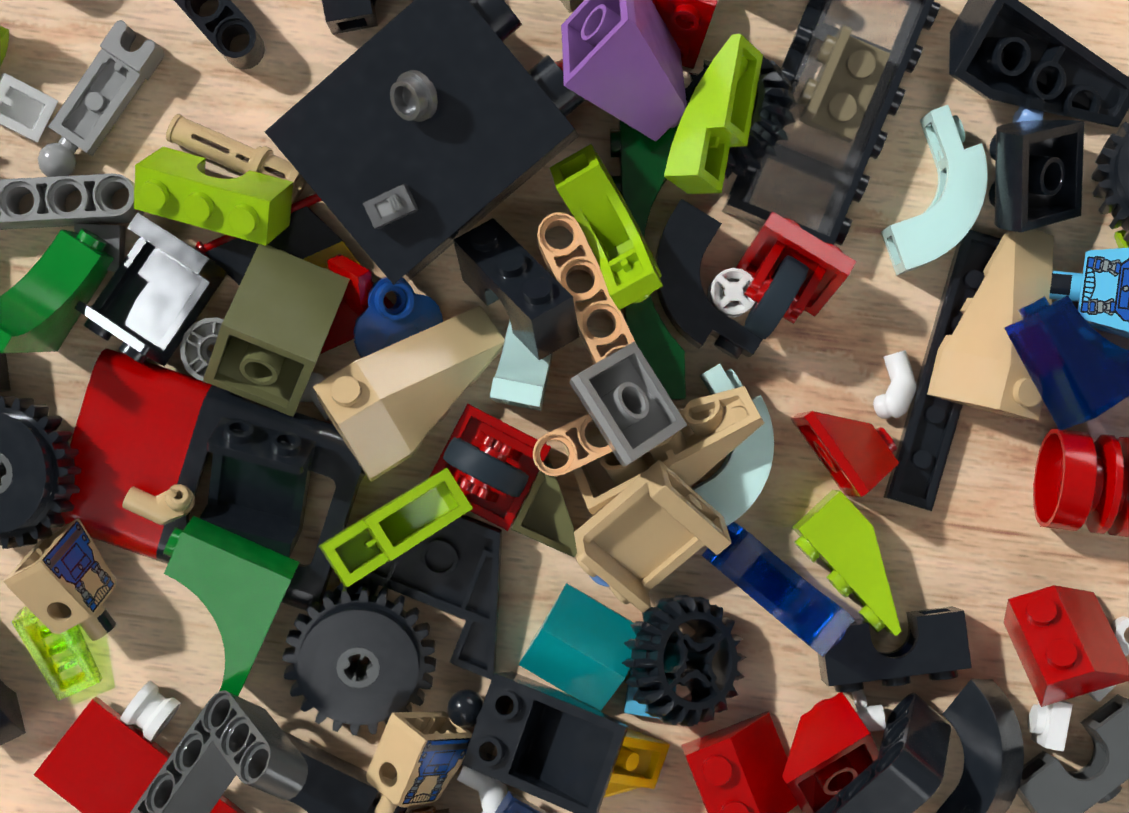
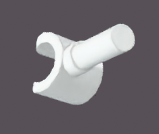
[851,689,886,732]

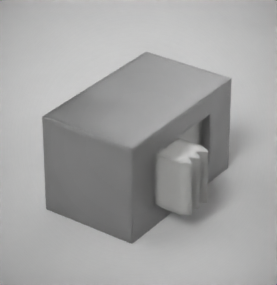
[363,184,419,229]

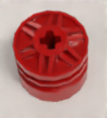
[1033,429,1129,537]

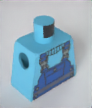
[1049,248,1129,338]

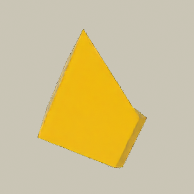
[604,729,670,798]

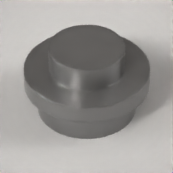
[390,70,438,122]

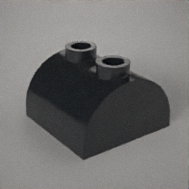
[989,120,1084,233]

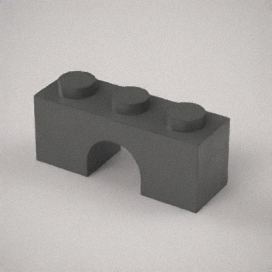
[1017,694,1129,813]

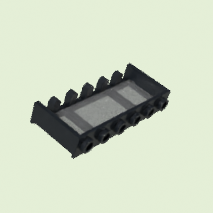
[722,0,941,246]

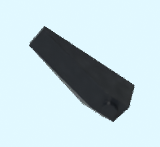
[949,0,1129,127]

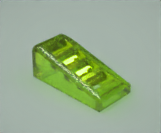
[12,606,102,701]

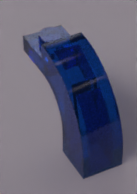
[701,522,855,657]

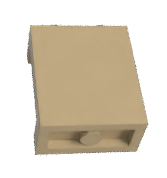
[574,460,732,613]

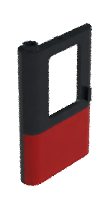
[60,348,366,611]

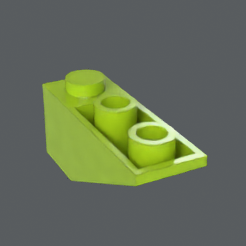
[791,490,901,636]

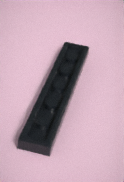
[884,230,1001,511]

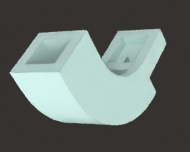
[881,105,988,276]
[692,364,774,526]

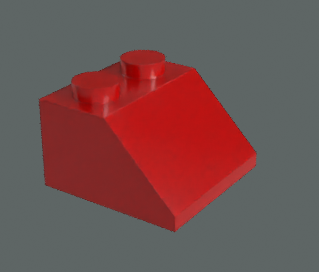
[1003,585,1129,707]
[681,711,798,813]

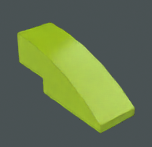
[664,34,763,194]
[319,468,473,587]

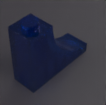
[1004,295,1129,431]

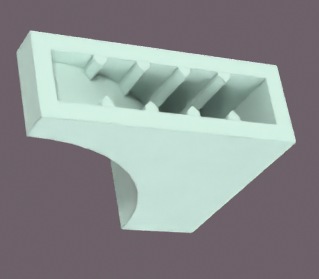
[490,319,553,411]

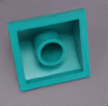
[519,583,636,712]

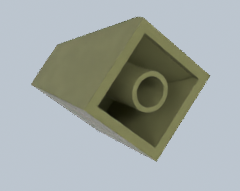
[203,244,350,417]

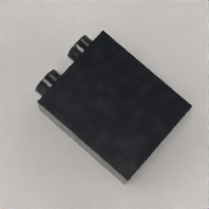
[264,0,585,285]

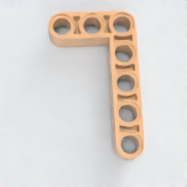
[533,212,636,476]

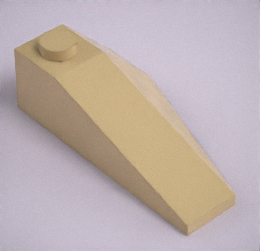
[927,229,1054,421]

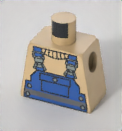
[3,518,116,641]
[366,711,473,813]

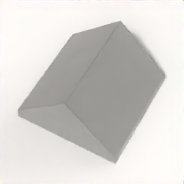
[569,341,687,466]

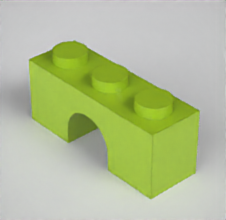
[134,147,293,246]

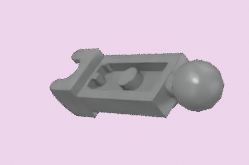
[38,20,164,177]

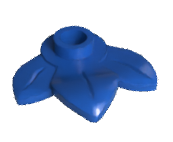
[354,277,443,358]

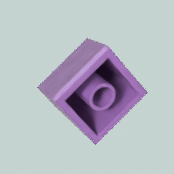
[561,0,687,141]

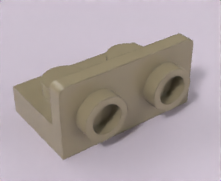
[797,25,891,143]

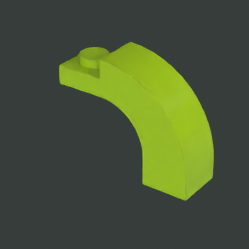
[550,144,663,310]

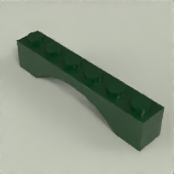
[610,120,686,401]

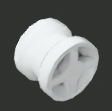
[707,268,755,318]
[120,681,181,742]

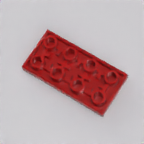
[34,697,246,813]

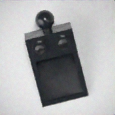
[447,671,629,813]

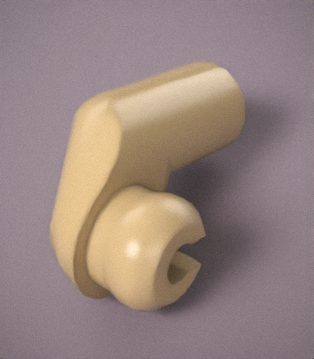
[122,484,195,525]

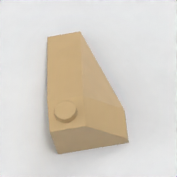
[313,306,505,482]
[563,386,764,516]

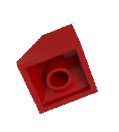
[791,411,899,497]
[782,692,879,813]

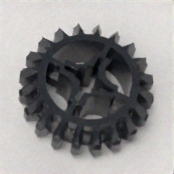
[677,56,797,179]
[622,595,747,727]

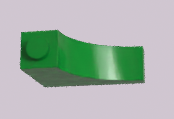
[0,228,114,354]
[163,516,300,696]

